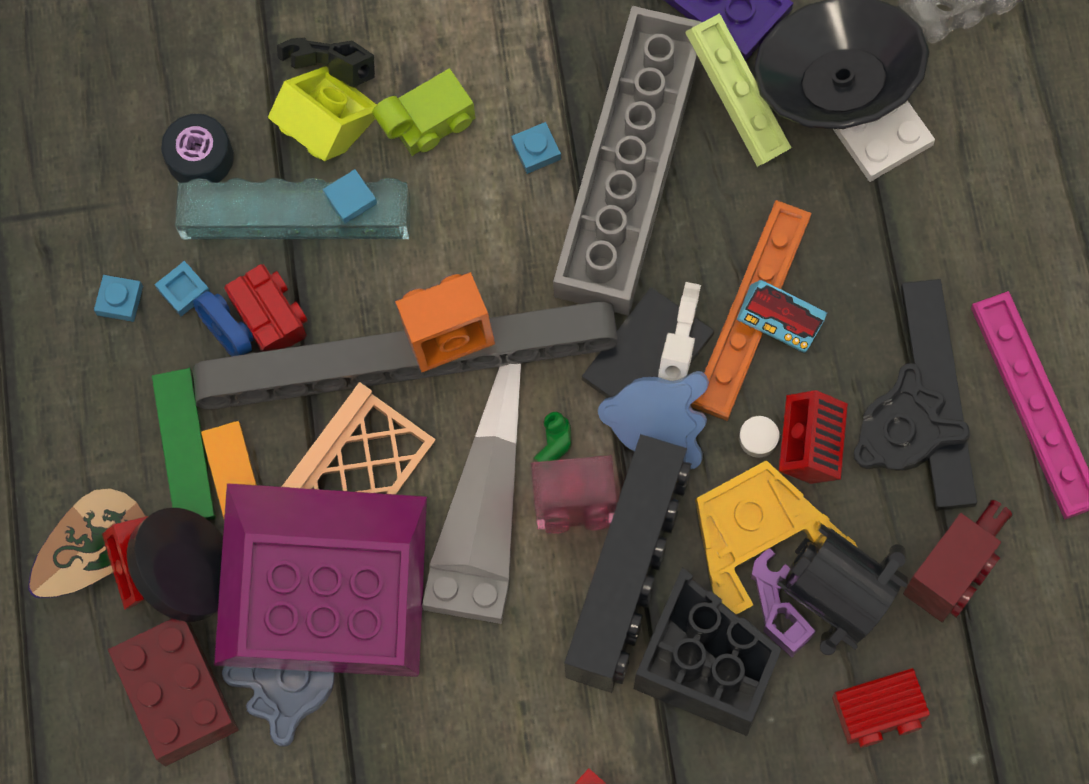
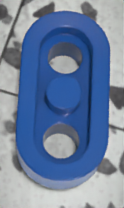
[193,291,254,356]

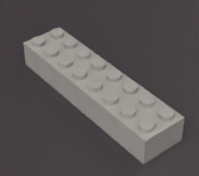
[553,6,702,316]

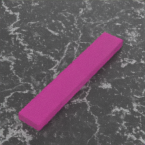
[971,291,1089,520]

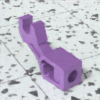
[751,548,815,657]

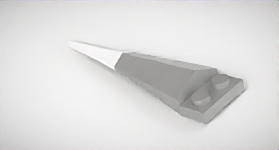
[422,364,521,624]

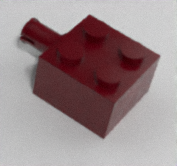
[903,500,1012,623]

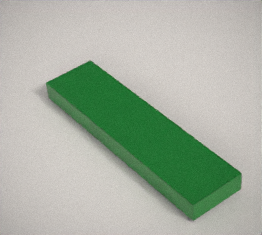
[152,368,216,521]

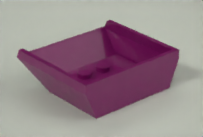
[214,483,427,677]

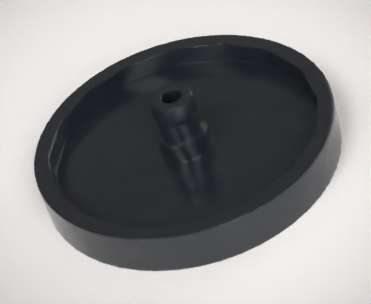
[127,508,223,622]

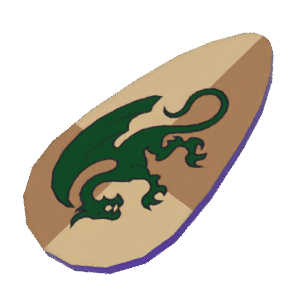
[28,489,145,598]

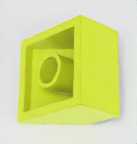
[268,66,377,161]

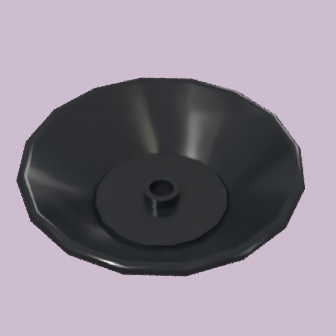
[753,0,930,129]

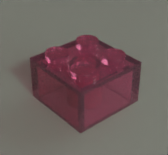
[531,455,617,534]

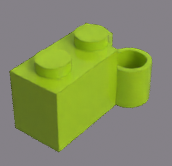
[372,68,476,156]

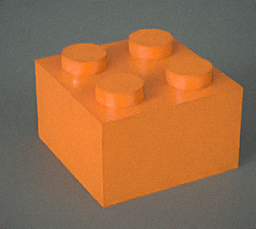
[395,272,495,372]

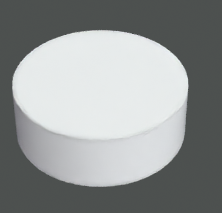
[739,416,779,458]

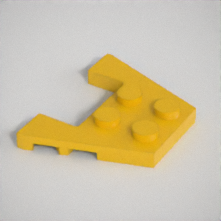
[695,460,858,615]

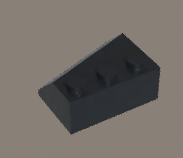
[633,567,781,736]

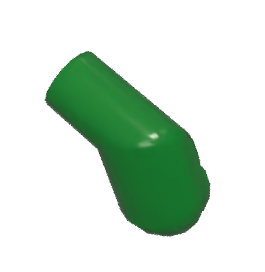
[533,412,572,472]

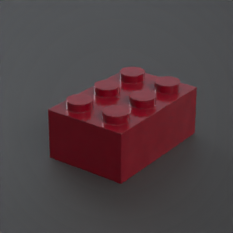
[107,619,239,767]

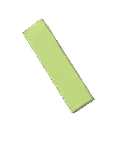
[685,13,792,167]

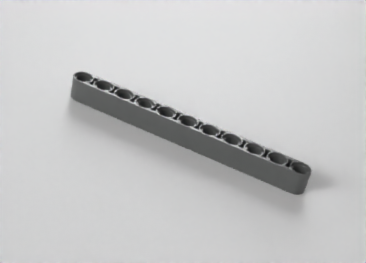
[193,302,618,409]

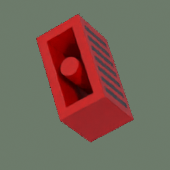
[779,390,848,484]

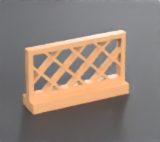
[282,382,436,495]

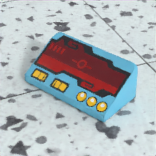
[737,280,827,353]

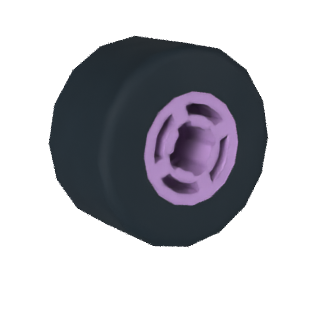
[161,114,234,188]

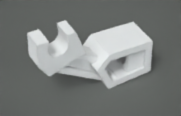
[658,282,701,381]

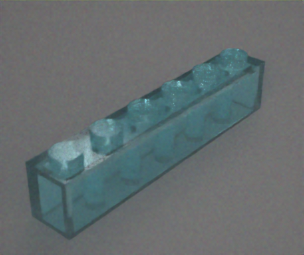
[175,178,411,239]

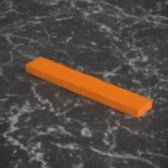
[691,200,812,421]

